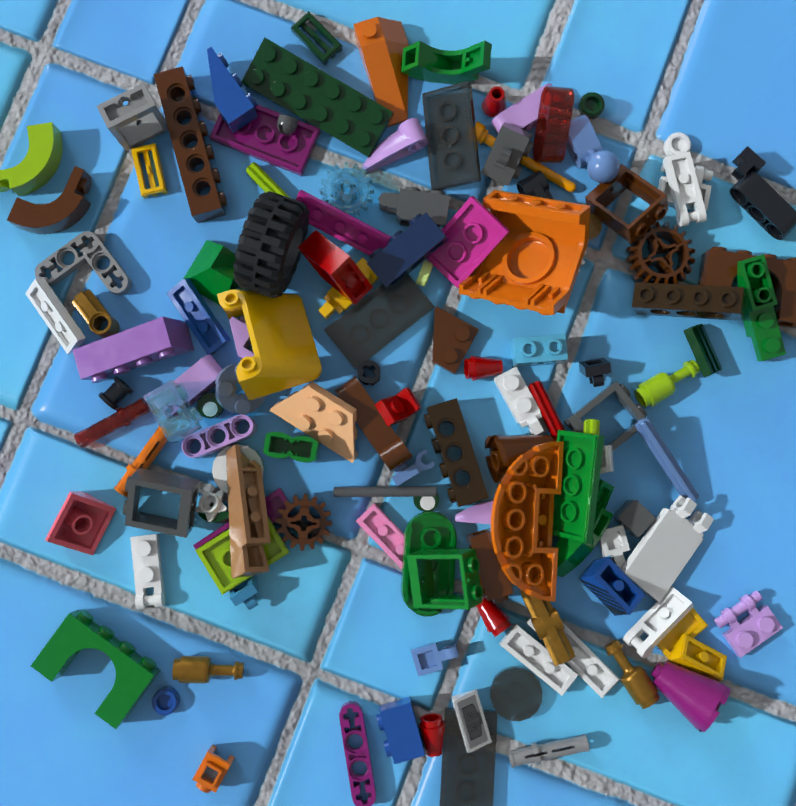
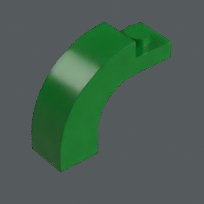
[401,40,492,84]

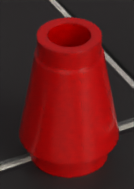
[482,86,506,117]
[464,356,503,381]
[476,598,512,637]
[419,713,445,757]

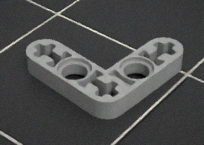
[35,231,132,295]

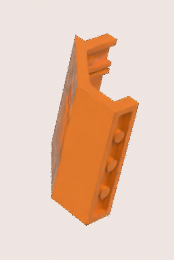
[459,190,591,315]

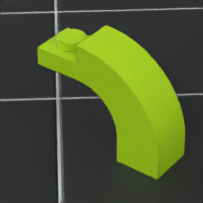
[0,122,63,196]

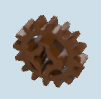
[275,493,332,551]

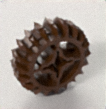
[625,221,696,284]

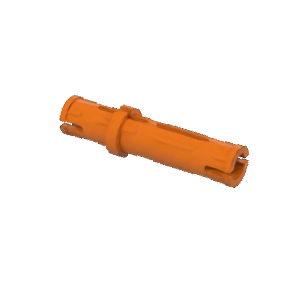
[114,425,173,497]

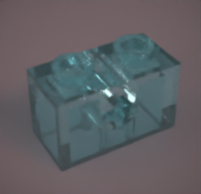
[143,380,202,443]

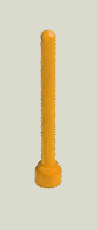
[467,121,577,192]

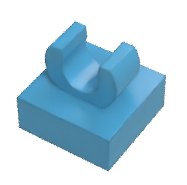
[230,576,258,610]

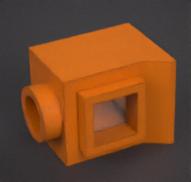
[192,744,235,793]

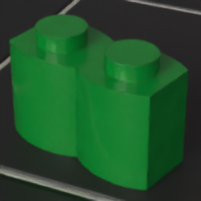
[263,432,321,463]

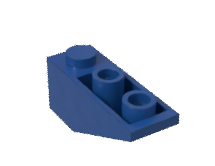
[207,47,258,133]

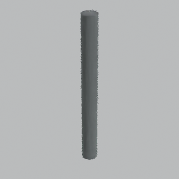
[333,486,437,497]

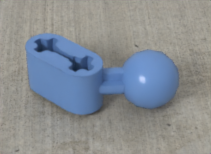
[560,115,620,184]

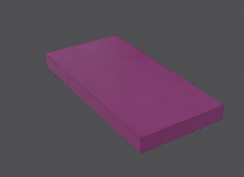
[209,104,321,176]

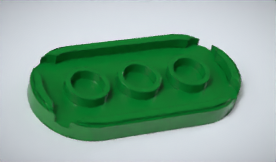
[401,511,457,617]

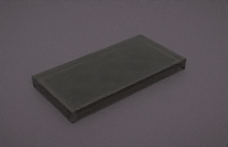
[422,81,481,191]
[324,274,435,370]
[439,707,498,806]

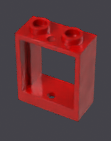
[297,230,373,305]

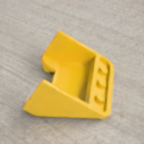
[217,290,322,400]

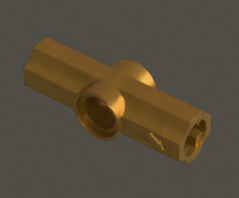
[520,590,576,666]

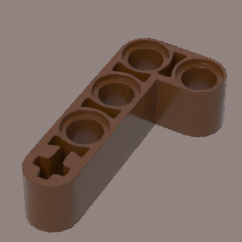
[334,376,413,472]

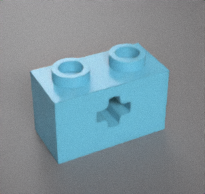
[510,334,568,367]

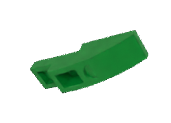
[737,254,786,361]
[556,479,614,577]

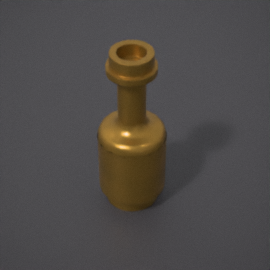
[604,639,660,709]
[172,656,244,684]

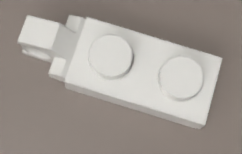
[493,366,544,435]

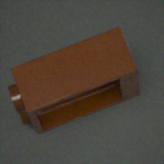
[585,164,668,244]
[466,528,514,603]

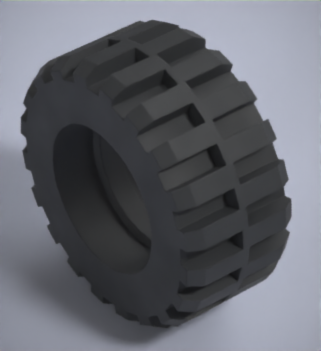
[233,191,310,298]

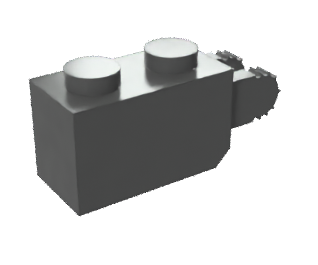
[378,187,450,230]

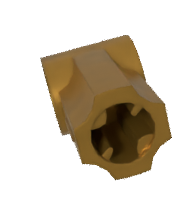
[72,289,120,338]

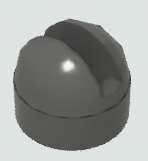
[277,114,299,135]

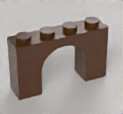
[698,247,796,328]

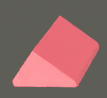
[45,491,116,555]

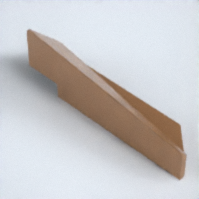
[226,445,271,578]

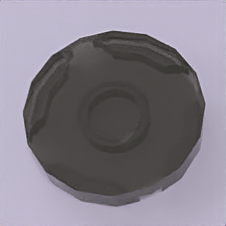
[490,666,543,721]

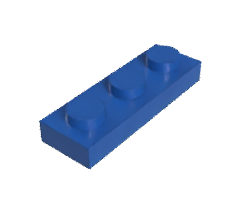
[166,278,231,355]

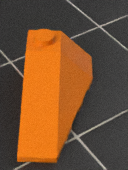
[354,17,409,127]

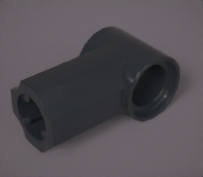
[516,171,554,200]

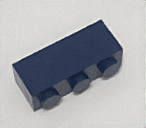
[367,212,449,289]

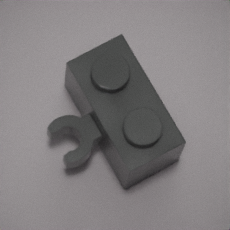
[481,122,534,186]

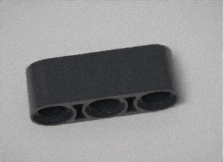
[729,171,796,240]

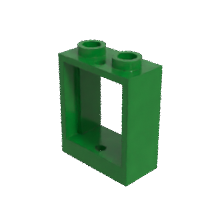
[407,549,483,610]

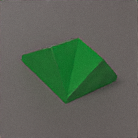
[184,240,239,306]

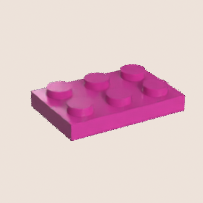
[427,196,510,288]

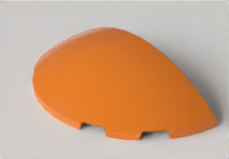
[491,441,564,602]

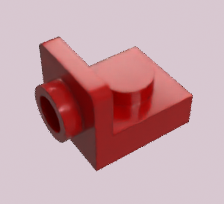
[375,387,421,427]

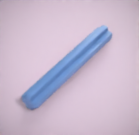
[635,418,699,502]

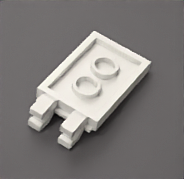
[621,495,714,603]

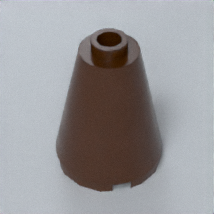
[485,435,557,483]

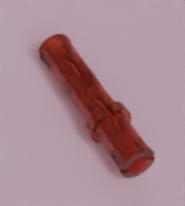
[74,397,151,448]

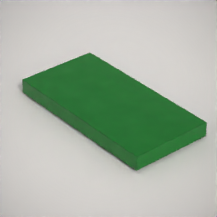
[552,430,604,544]

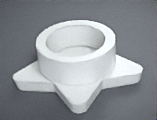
[195,490,227,522]

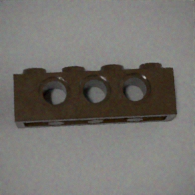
[632,282,746,321]
[423,398,489,507]

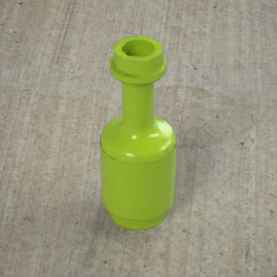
[634,360,700,408]

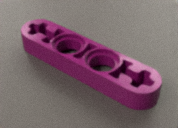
[339,701,376,806]

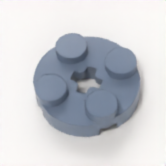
[215,363,265,415]

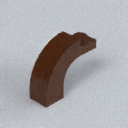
[7,166,92,234]

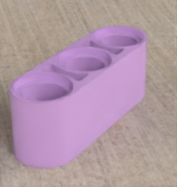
[491,83,565,133]
[152,354,222,421]
[181,414,257,458]

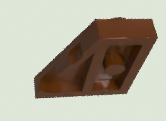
[432,306,479,374]

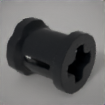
[357,360,381,385]
[98,376,133,410]

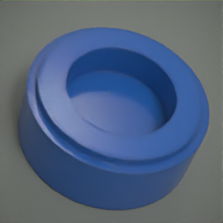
[152,687,180,715]

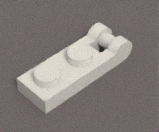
[663,151,707,227]
[130,534,165,610]
[623,587,694,658]

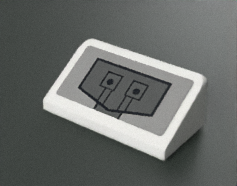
[451,689,492,753]

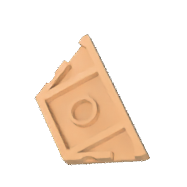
[270,382,358,463]

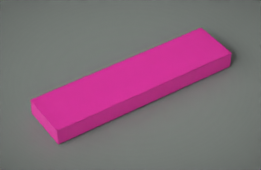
[296,190,391,256]

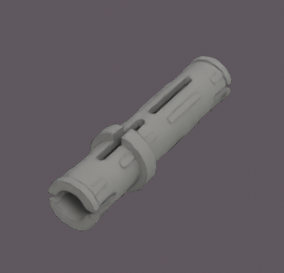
[508,734,589,768]

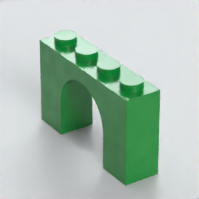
[31,610,161,729]

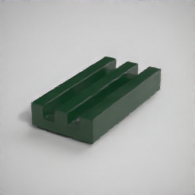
[291,11,343,65]
[684,323,723,377]

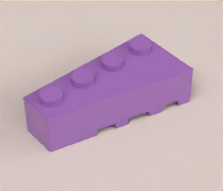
[73,317,195,383]

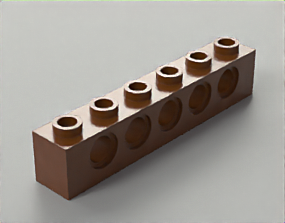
[154,66,228,223]

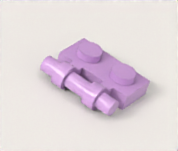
[714,591,783,658]

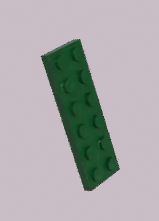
[241,37,394,157]

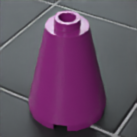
[650,660,731,732]

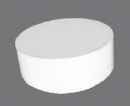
[664,132,691,156]

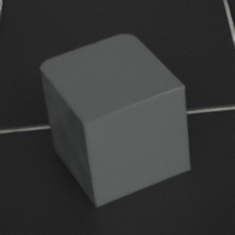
[613,500,656,537]

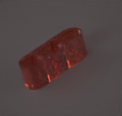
[533,86,574,163]

